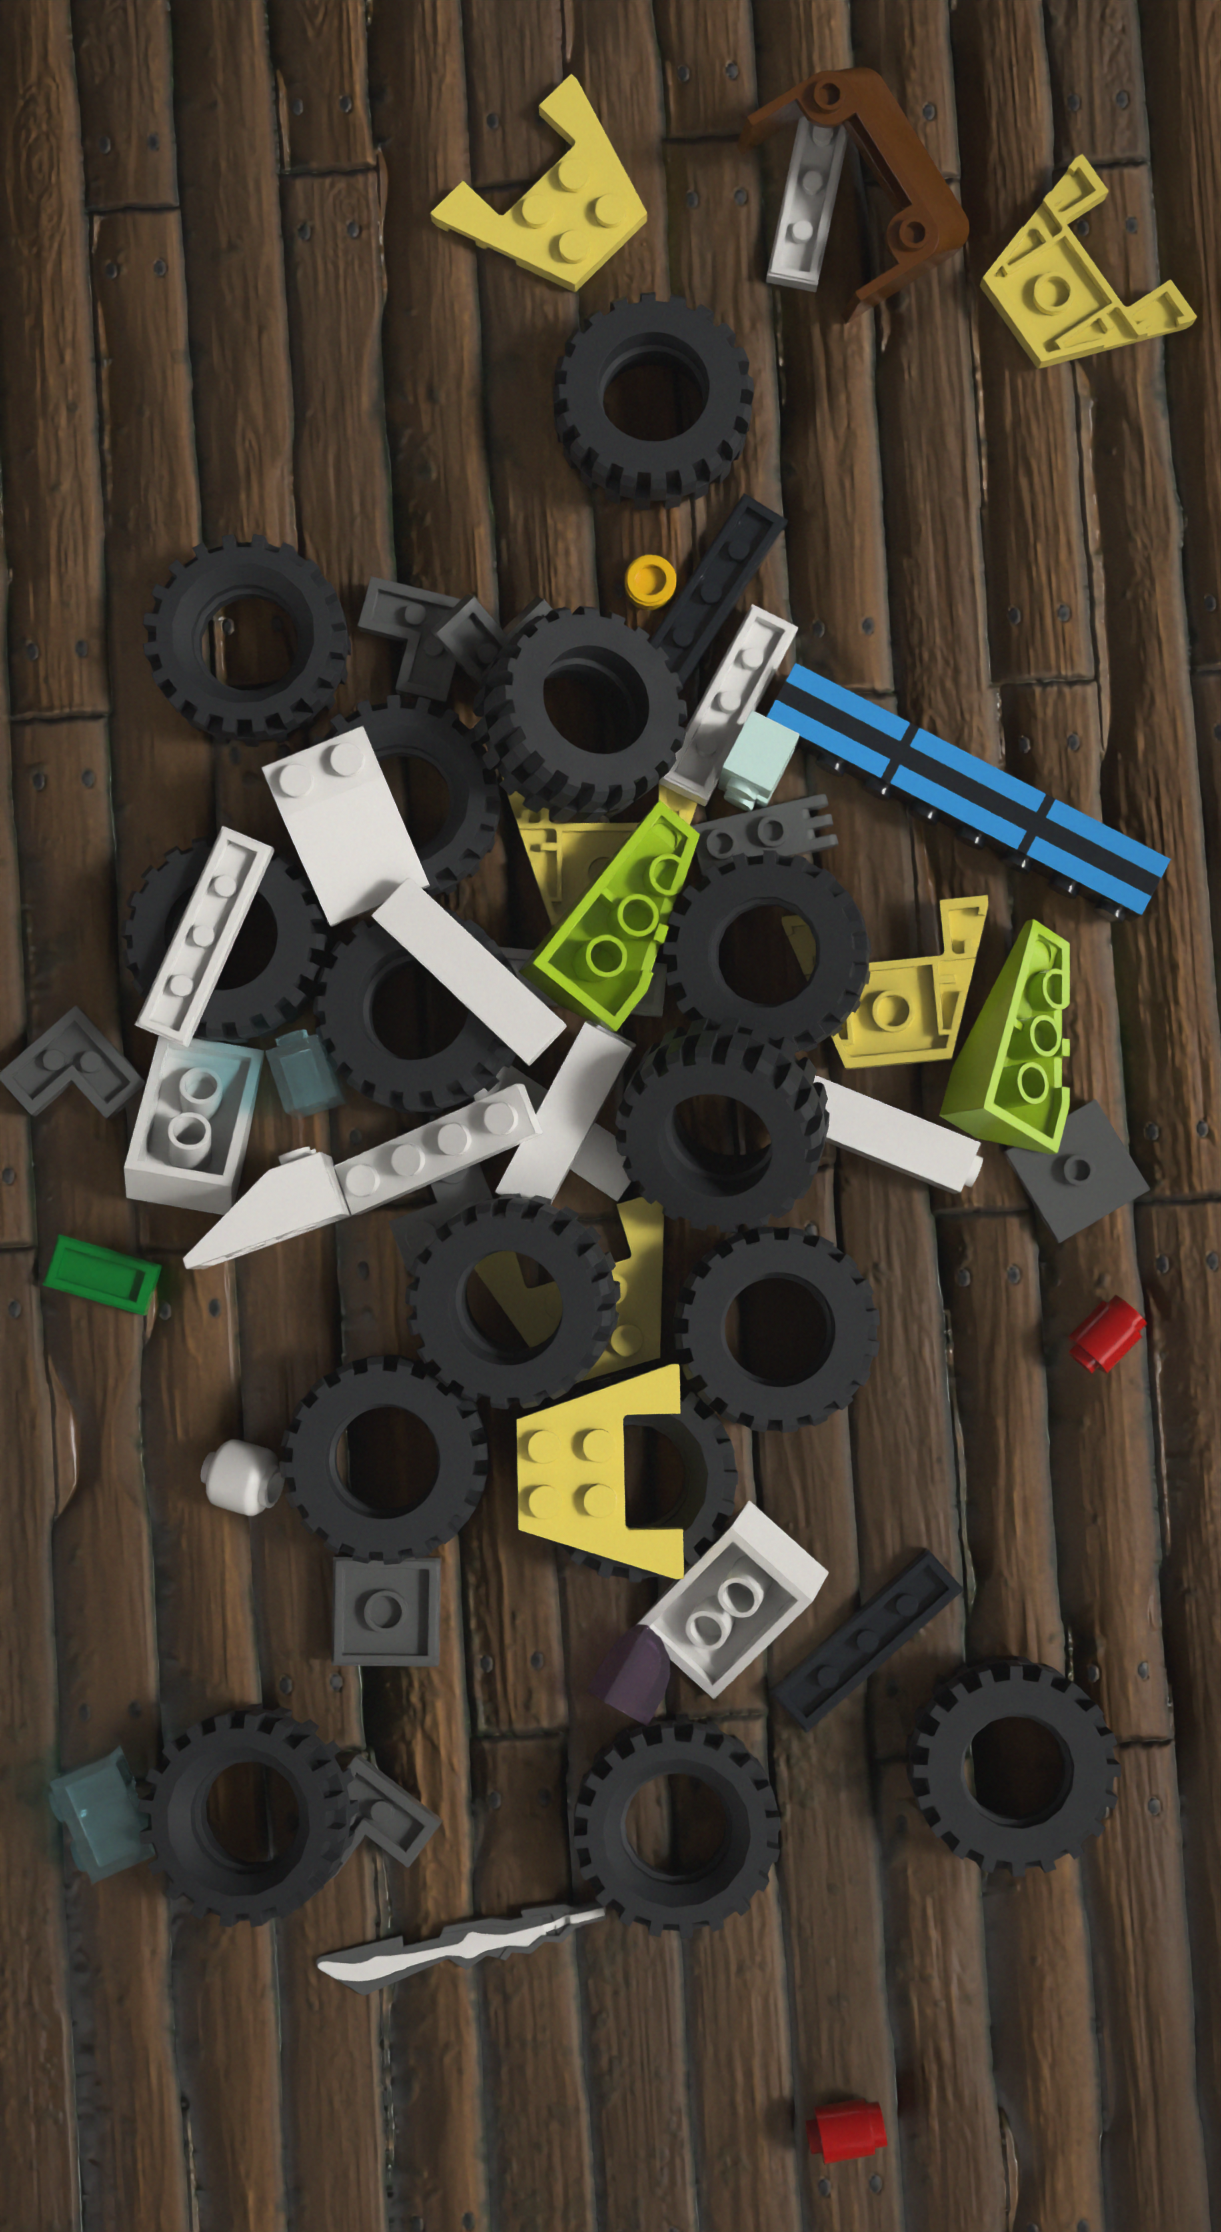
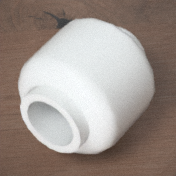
[201,1439,285,1516]

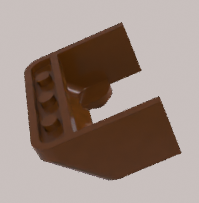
[737,67,969,324]

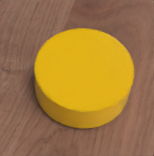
[624,555,676,611]

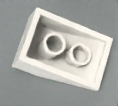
[261,726,430,927]
[124,1036,264,1215]
[183,1146,352,1269]
[635,1501,829,1699]

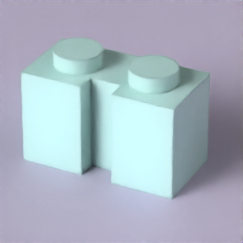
[718,710,800,812]

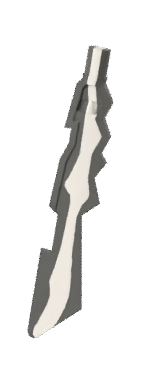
[316,1899,607,1996]

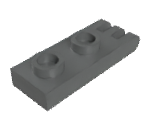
[691,794,839,879]

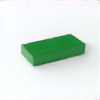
[43,1234,162,1316]

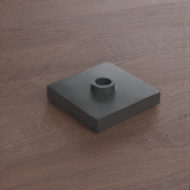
[1003,1099,1150,1243]
[331,1555,441,1667]

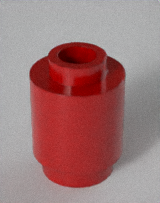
[1067,1295,1147,1374]
[805,2097,887,2165]

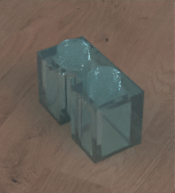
[265,1029,348,1119]
[49,1746,155,1884]

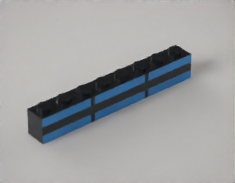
[767,663,1171,924]

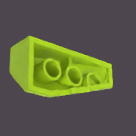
[518,800,700,1033]
[939,919,1070,1154]

